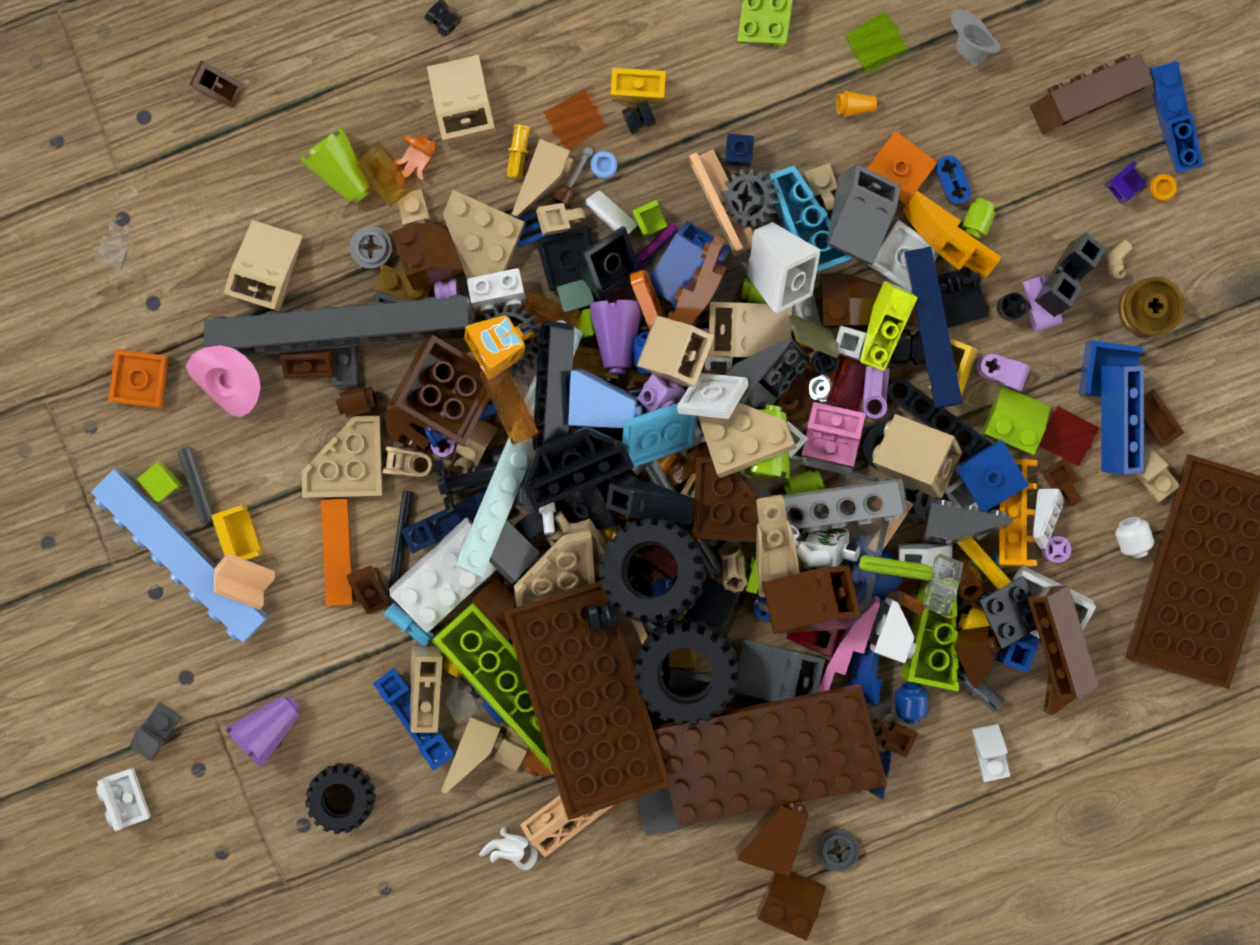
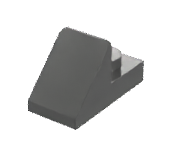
[129,702,182,761]

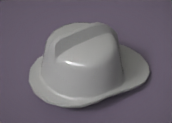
[951,10,1001,67]

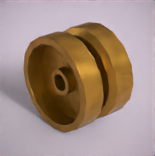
[1118,276,1185,338]

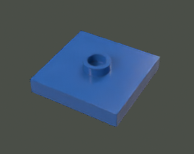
[955,439,1029,513]

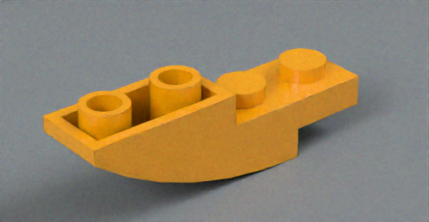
[903,191,1001,279]

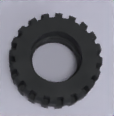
[599,518,706,623]
[634,617,739,726]

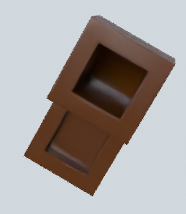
[386,409,431,451]

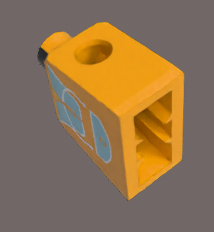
[464,315,533,380]

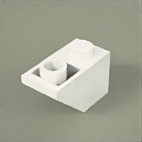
[898,543,952,575]

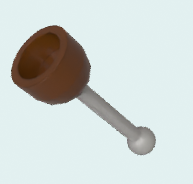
[551,147,594,208]

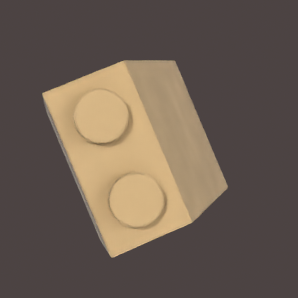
[872,414,963,500]

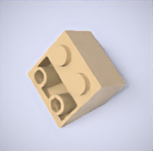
[637,316,714,387]

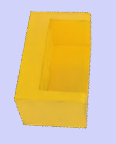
[611,68,666,103]
[211,505,263,560]

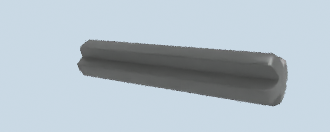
[178,447,215,523]

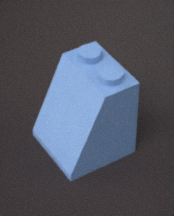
[568,368,644,428]

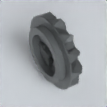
[817,829,859,872]

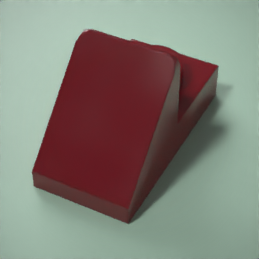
[786,629,840,656]

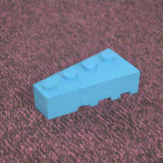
[766,166,854,274]

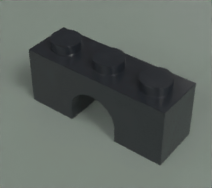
[1034,232,1106,317]

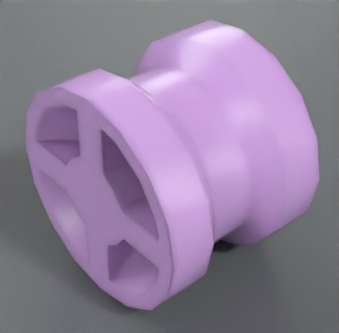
[434,278,459,299]
[1041,536,1072,563]

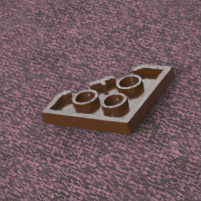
[692,457,760,542]

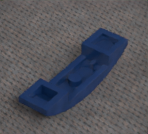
[401,490,486,554]

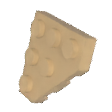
[443,190,527,279]
[698,402,796,478]
[301,416,383,498]
[514,530,595,607]

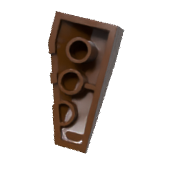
[820,274,918,328]

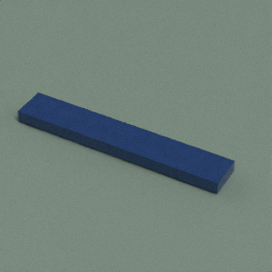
[904,247,963,409]

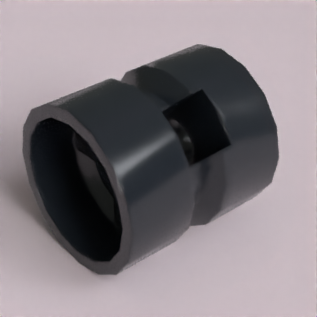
[891,330,926,366]

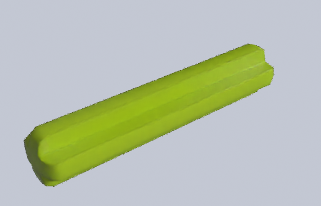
[859,555,933,580]

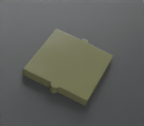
[789,314,840,358]

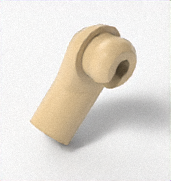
[1106,239,1133,279]

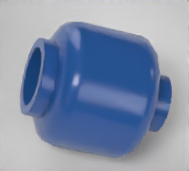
[894,682,929,724]

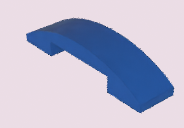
[372,668,455,770]

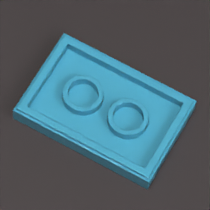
[623,403,696,467]

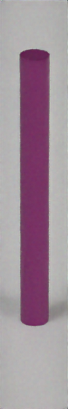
[594,223,679,301]

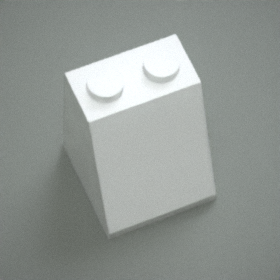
[747,222,821,313]

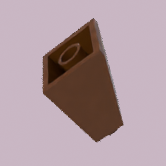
[735,801,809,877]

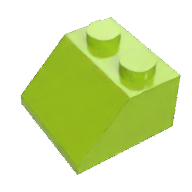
[980,386,1051,455]

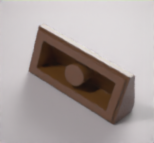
[279,349,336,379]

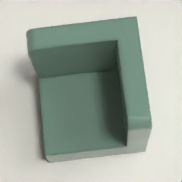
[557,280,594,313]

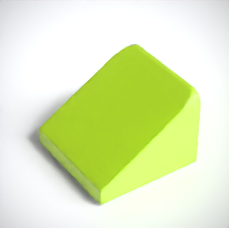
[572,309,595,339]

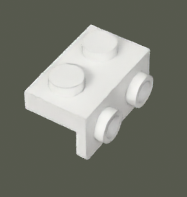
[467,268,527,315]
[96,767,151,831]

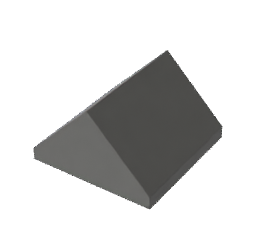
[489,520,540,584]

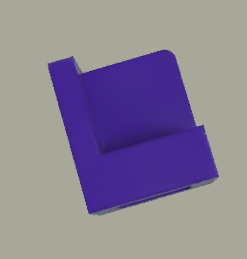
[1105,161,1146,205]

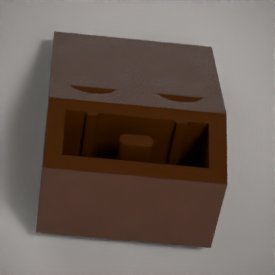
[762,566,861,634]

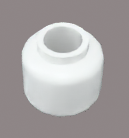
[1115,517,1154,558]

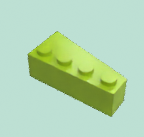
[900,575,959,692]

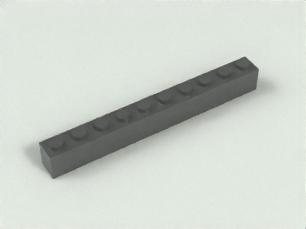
[204,295,473,357]

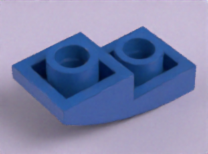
[851,649,882,705]

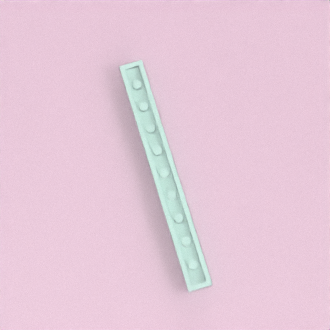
[455,320,583,577]

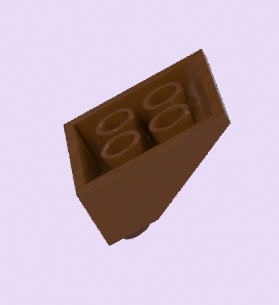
[387,335,501,446]

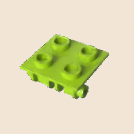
[737,0,793,47]

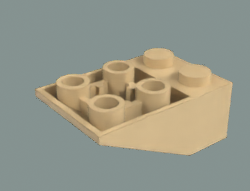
[427,55,497,145]
[223,220,303,312]
[708,302,793,357]

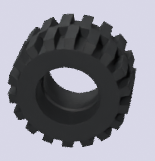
[305,763,376,834]

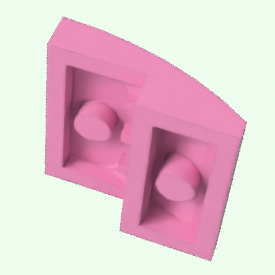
[801,402,866,468]

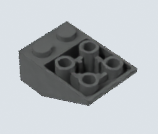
[827,164,901,265]
[726,337,811,410]
[923,500,1013,545]
[735,639,825,702]

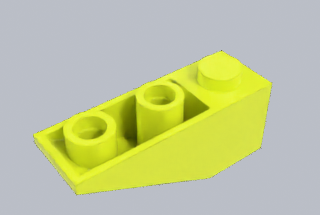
[860,281,918,371]

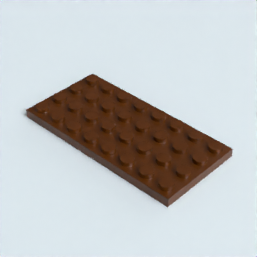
[1125,454,1260,689]
[503,581,671,820]
[652,684,887,826]

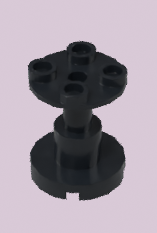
[435,446,504,513]

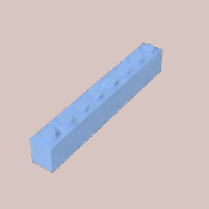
[91,469,269,642]

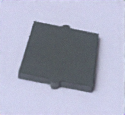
[638,788,692,835]

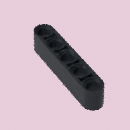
[532,320,574,451]
[887,379,993,458]

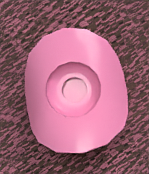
[186,345,261,417]

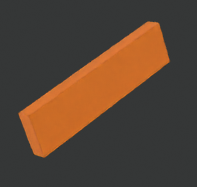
[320,499,354,606]

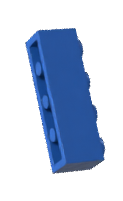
[1101,364,1144,475]

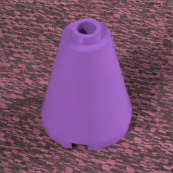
[590,300,642,374]
[225,696,300,769]

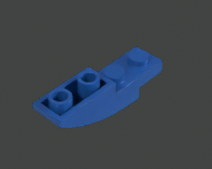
[1149,61,1203,173]

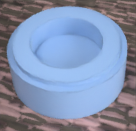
[591,151,617,179]

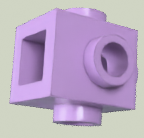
[637,374,686,413]

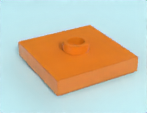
[867,131,938,206]
[108,349,170,409]

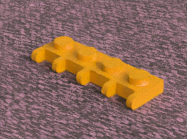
[999,459,1038,567]

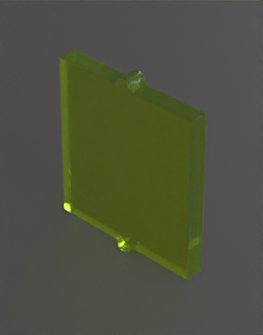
[845,11,907,74]

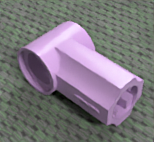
[1021,275,1062,332]
[861,366,889,419]

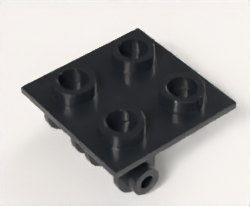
[937,267,989,328]
[979,576,1037,649]

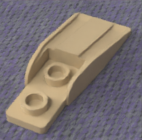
[756,495,800,597]

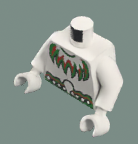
[790,504,860,568]

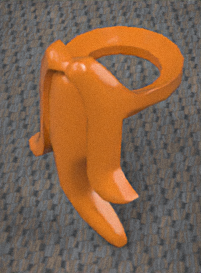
[386,135,436,180]

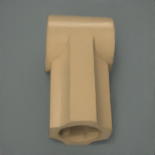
[718,542,749,593]

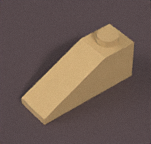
[512,139,574,219]
[410,646,443,733]
[441,714,504,793]

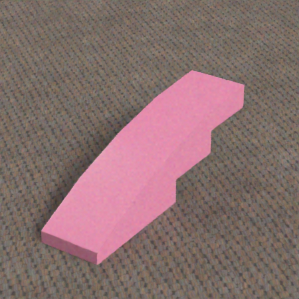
[818,596,880,692]

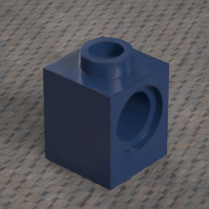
[724,133,754,167]

